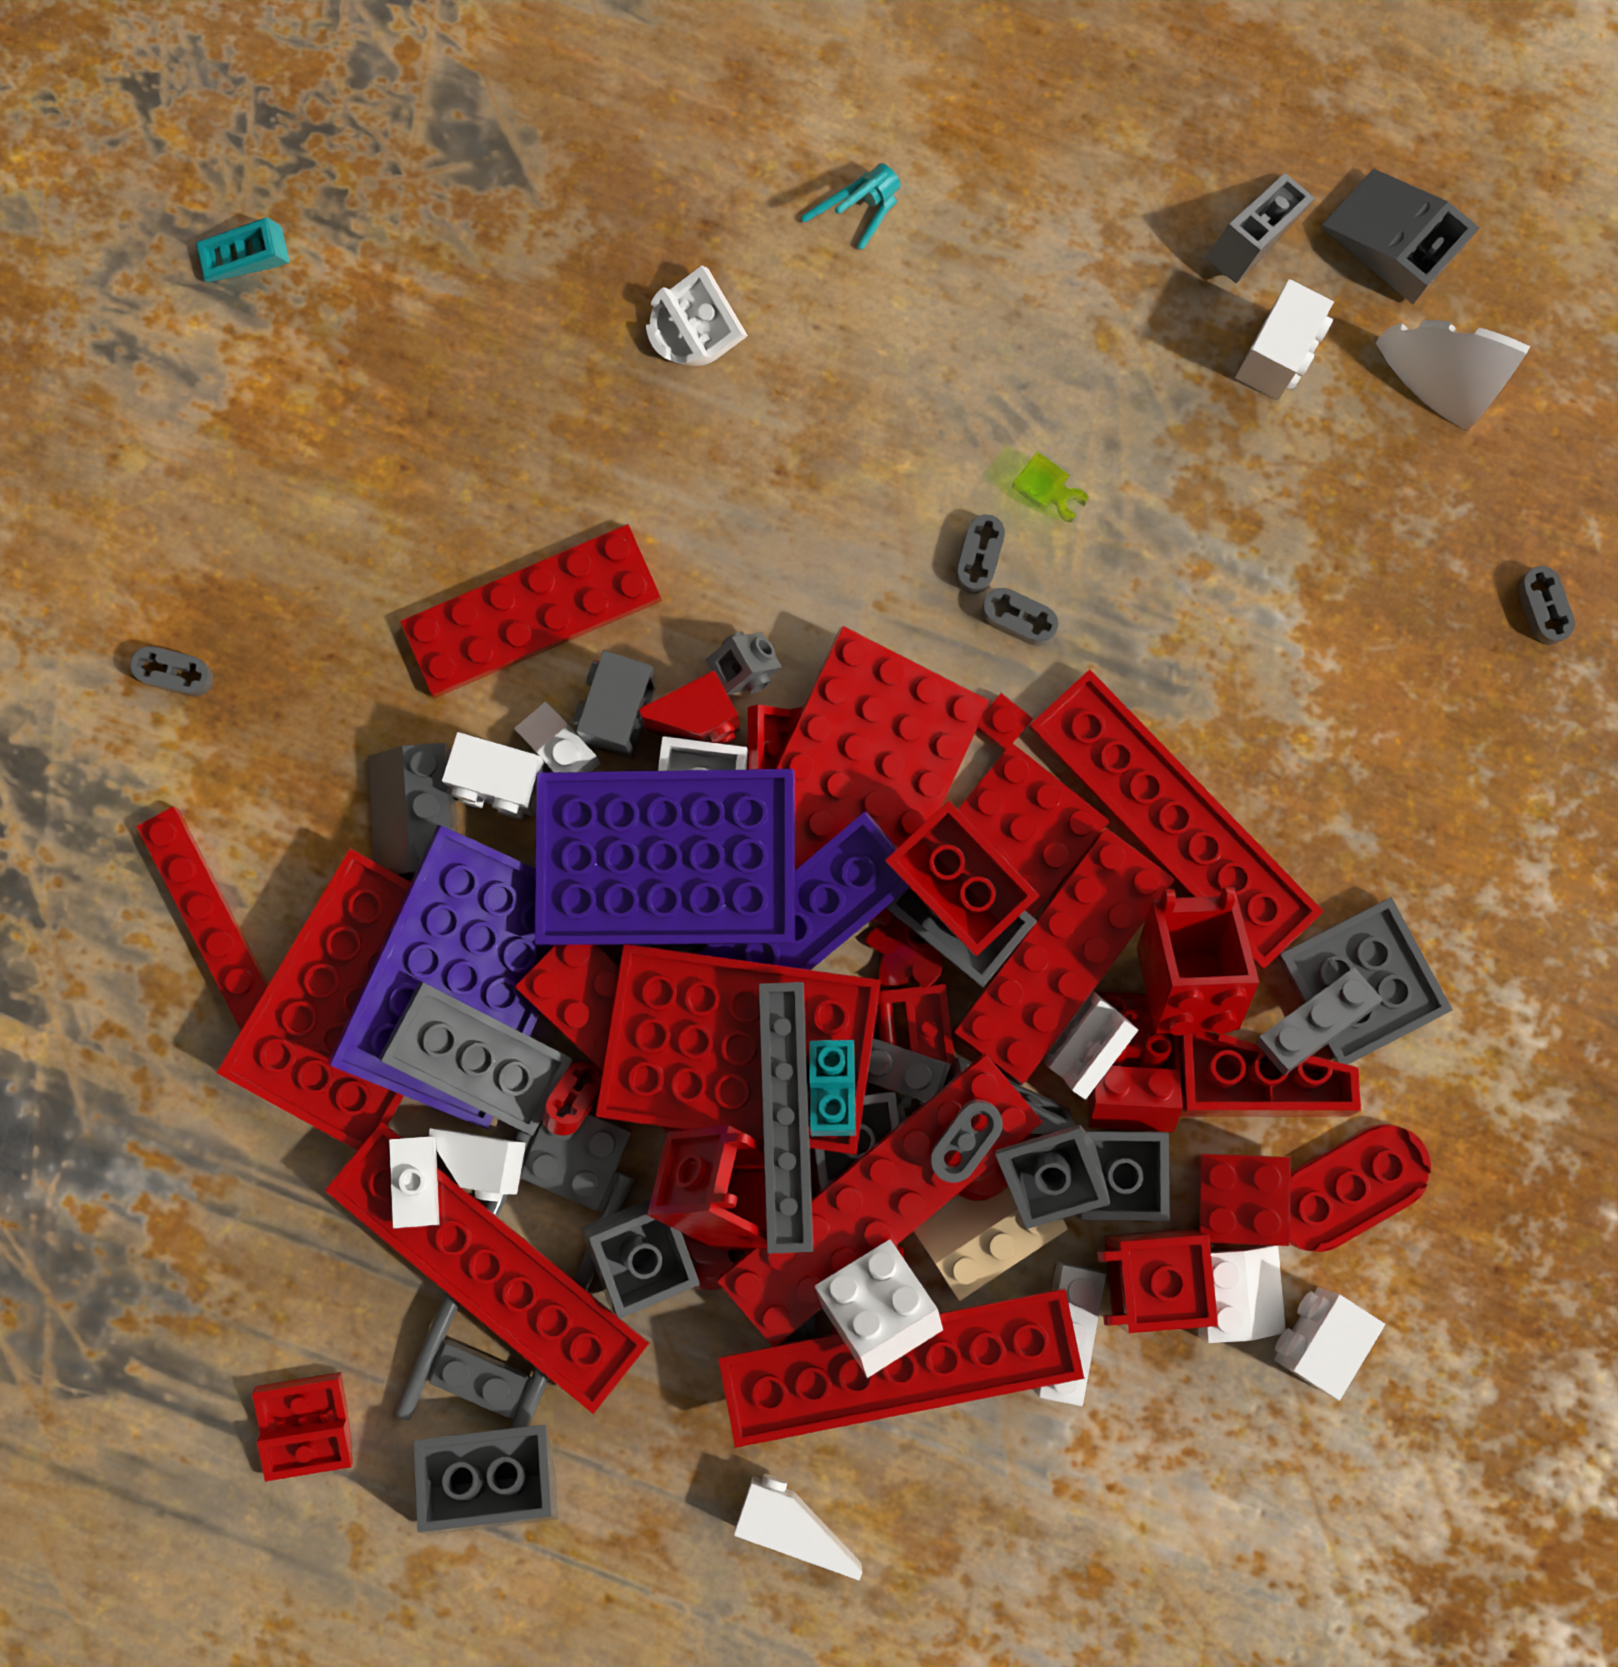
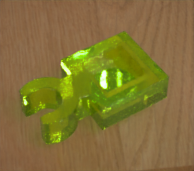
[1012,451,1089,523]

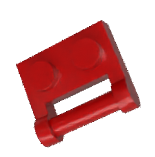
[876,984,955,1070]

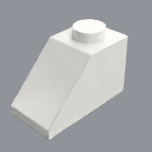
[514,701,601,772]
[428,1128,526,1202]

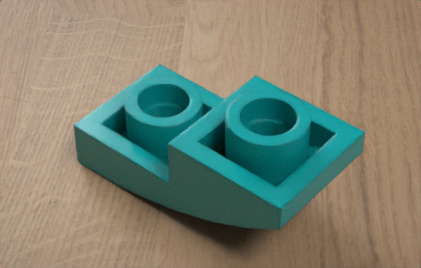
[810,1040,856,1136]

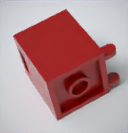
[1136,887,1259,1035]
[647,1125,767,1251]
[1097,1228,1218,1333]

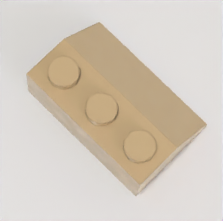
[914,1187,1068,1301]

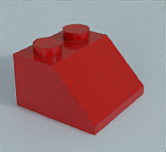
[638,670,740,745]

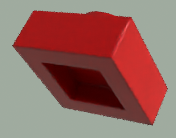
[977,693,1033,752]

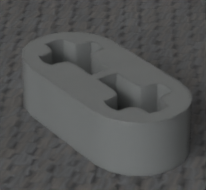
[956,514,1005,594]
[1517,566,1575,645]
[982,588,1058,646]
[130,646,214,697]

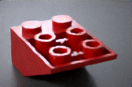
[1087,991,1183,1132]

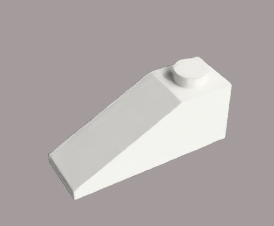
[734,1474,862,1581]

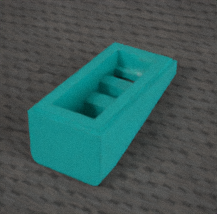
[195,217,290,283]

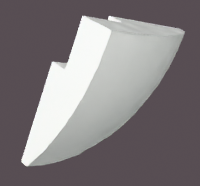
[1376,320,1530,432]

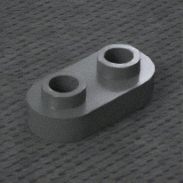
[930,1099,1003,1183]

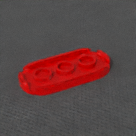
[1290,1124,1431,1252]

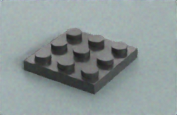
[1277,897,1453,1065]

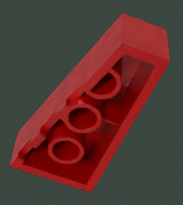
[1178,1031,1361,1117]

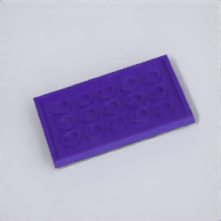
[535,769,795,945]
[328,825,555,1130]

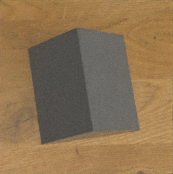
[995,1124,1110,1229]

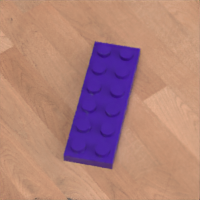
[697,811,910,970]

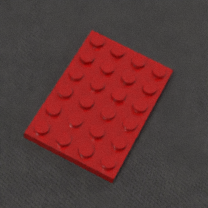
[774,626,990,926]
[216,848,411,1151]
[596,944,881,1155]

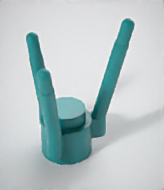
[800,163,901,250]

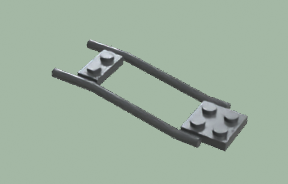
[394,1104,635,1429]

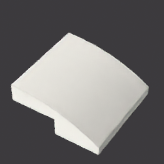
[1042,991,1138,1100]

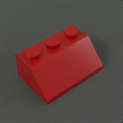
[885,800,1040,957]

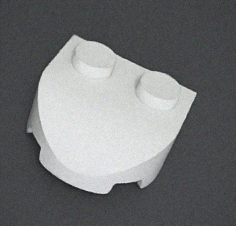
[646,266,748,366]

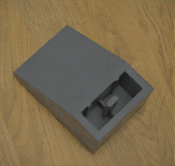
[1320,168,1480,304]

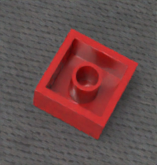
[1200,1153,1291,1246]

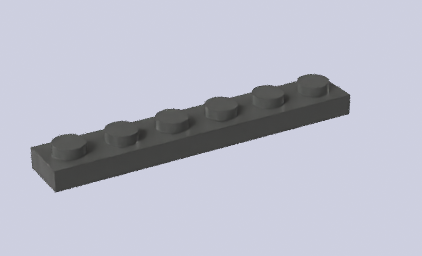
[759,982,814,1253]

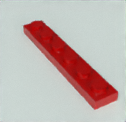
[136,806,269,1030]

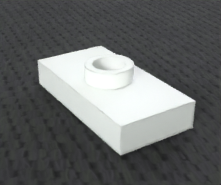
[389,1136,440,1228]

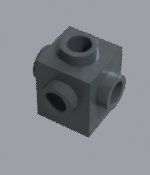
[705,631,782,695]

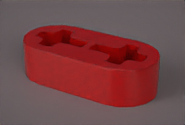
[542,1061,603,1136]

